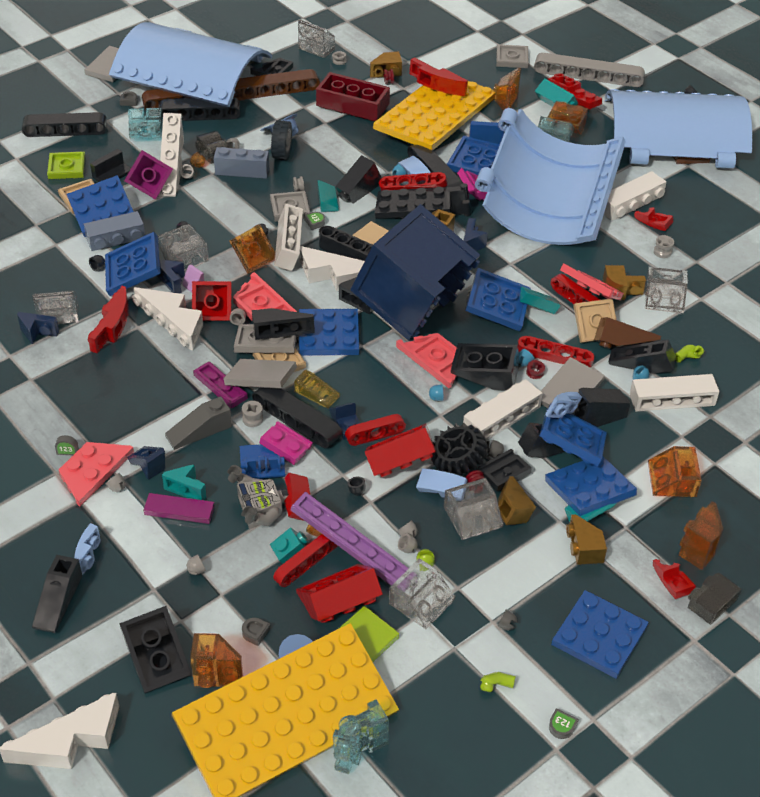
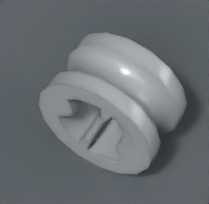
[332,51,347,65]
[293,176,304,192]

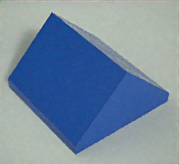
[469,121,504,144]

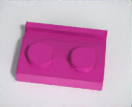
[457,168,487,200]
[259,421,313,465]

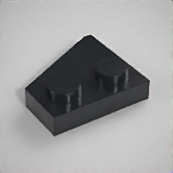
[250,58,293,76]

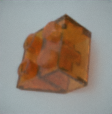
[546,101,588,134]
[648,446,701,497]
[679,501,723,570]
[190,633,244,688]

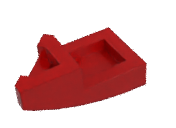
[634,207,673,231]
[653,559,696,599]

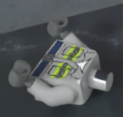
[227,465,289,529]

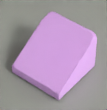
[182,264,204,292]

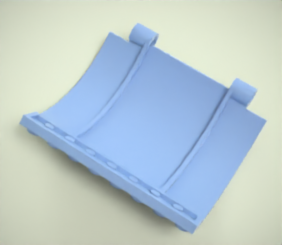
[109,22,272,107]
[605,89,752,168]
[475,108,626,245]

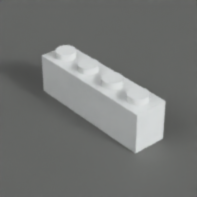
[604,171,666,221]
[274,204,303,271]
[629,374,719,412]
[463,379,543,439]

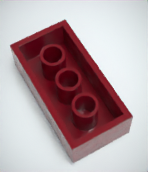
[316,72,390,121]

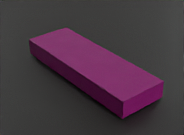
[193,361,248,409]
[143,493,215,524]

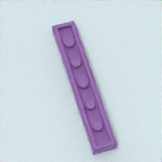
[291,492,415,592]

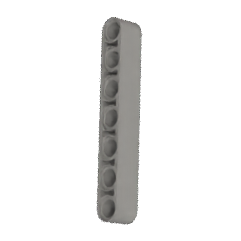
[534,53,645,87]

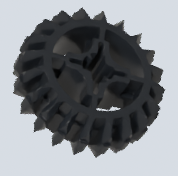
[431,423,488,476]

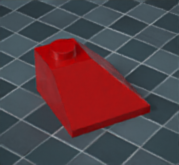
[192,281,232,321]

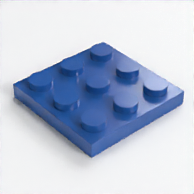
[447,136,500,175]
[67,175,134,237]
[105,232,160,296]
[465,268,531,331]
[299,308,359,356]
[539,403,607,466]
[545,456,637,516]
[551,590,649,679]

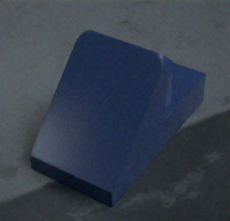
[463,218,488,251]
[157,259,185,294]
[17,312,59,344]
[329,402,360,440]
[127,446,165,480]

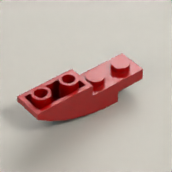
[409,58,468,96]
[548,73,602,111]
[88,286,129,353]

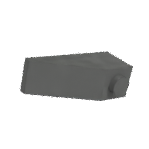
[165,397,232,450]

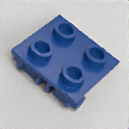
[239,444,285,479]

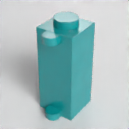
[535,78,578,116]

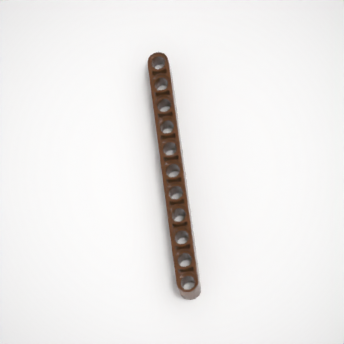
[142,69,320,112]

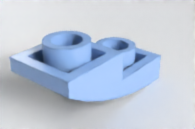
[398,156,431,183]
[545,392,582,418]
[416,468,467,499]
[74,523,101,575]

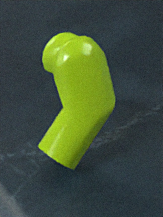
[675,345,704,362]
[480,672,516,692]

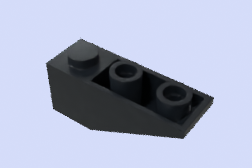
[32,555,82,633]

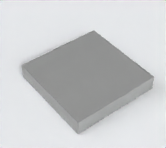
[496,44,528,68]
[270,191,310,222]

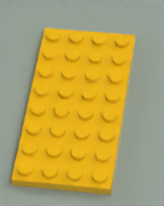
[373,81,497,150]
[172,623,399,797]

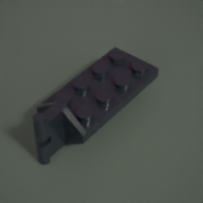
[375,183,471,219]

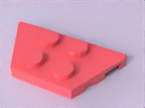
[560,263,624,300]
[233,272,297,320]
[396,333,457,388]
[58,442,134,506]

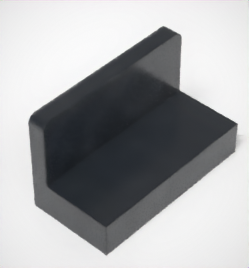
[90,149,131,182]

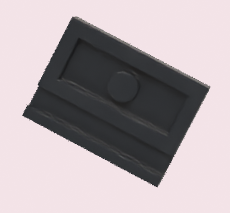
[478,449,532,492]

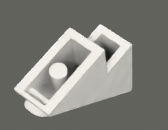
[158,113,184,197]
[299,246,365,291]
[132,287,203,351]
[0,693,119,769]

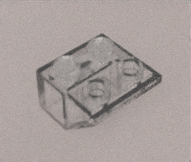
[298,19,335,58]
[158,224,209,270]
[645,267,688,313]
[32,291,79,324]
[444,478,503,540]
[389,558,455,629]

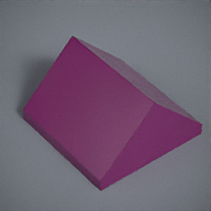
[124,150,173,200]

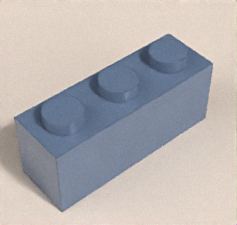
[214,147,269,178]
[84,211,145,251]

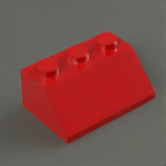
[365,423,436,477]
[296,564,383,623]

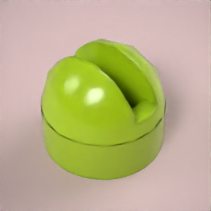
[416,549,435,570]

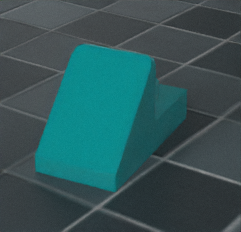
[162,465,207,500]

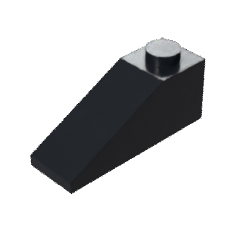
[252,308,315,340]
[608,339,676,373]
[518,422,565,458]

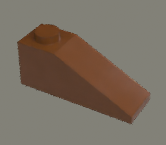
[594,317,661,349]

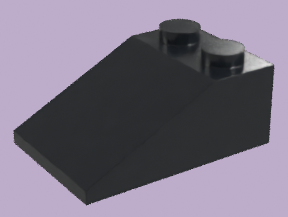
[451,343,520,390]
[119,606,192,693]

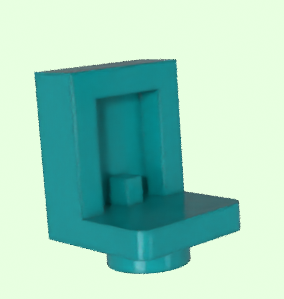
[270,527,309,564]

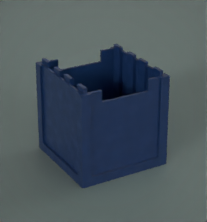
[350,204,480,341]

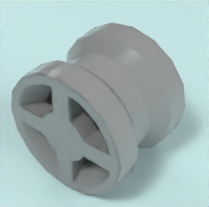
[654,235,674,258]
[242,401,263,427]

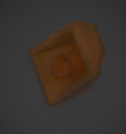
[493,68,521,111]
[229,224,275,274]

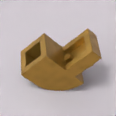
[603,265,646,300]

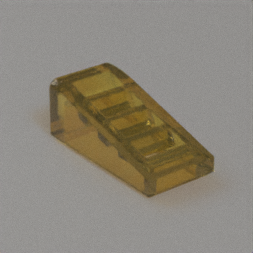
[294,369,340,408]

